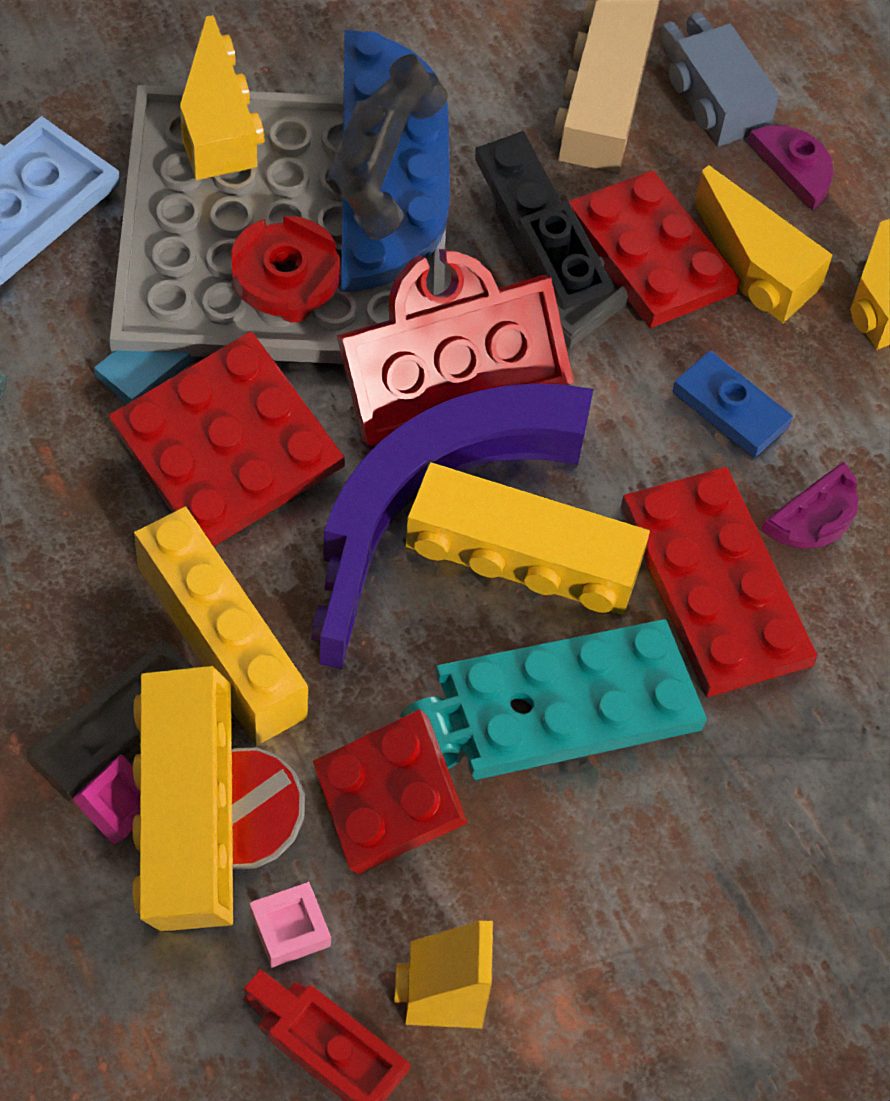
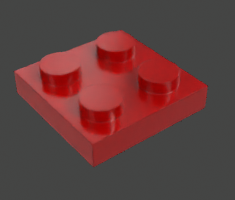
[313,709,468,875]

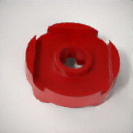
[231,216,340,322]

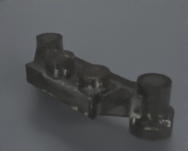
[326,54,448,240]

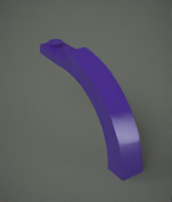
[311,384,594,669]

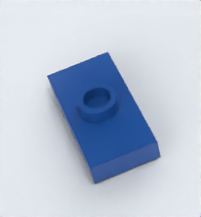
[672,350,793,458]

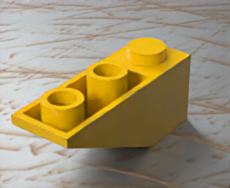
[180,15,265,180]

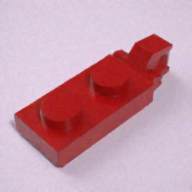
[243,969,411,1101]

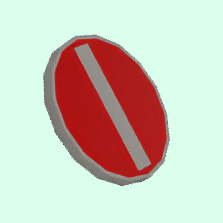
[232,747,305,869]

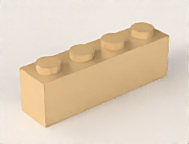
[553,0,659,173]

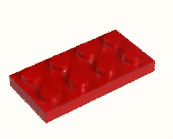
[621,467,818,698]

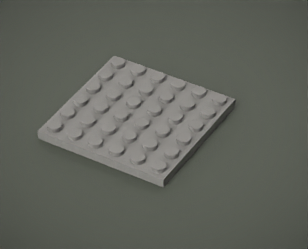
[109,85,449,364]

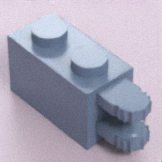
[658,12,780,147]

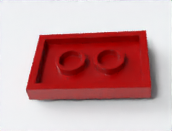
[569,170,741,328]

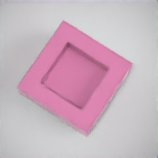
[250,882,331,968]

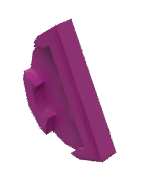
[748,126,834,211]
[761,461,859,549]

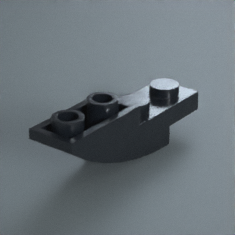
[475,131,614,310]

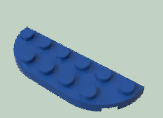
[341,30,450,291]

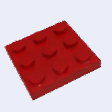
[108,331,345,547]

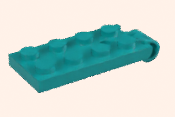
[400,619,707,780]

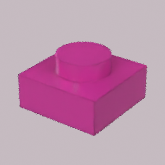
[72,754,141,845]

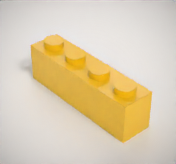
[405,462,650,616]
[134,506,308,746]
[132,666,233,931]

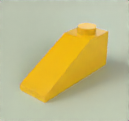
[694,165,833,323]

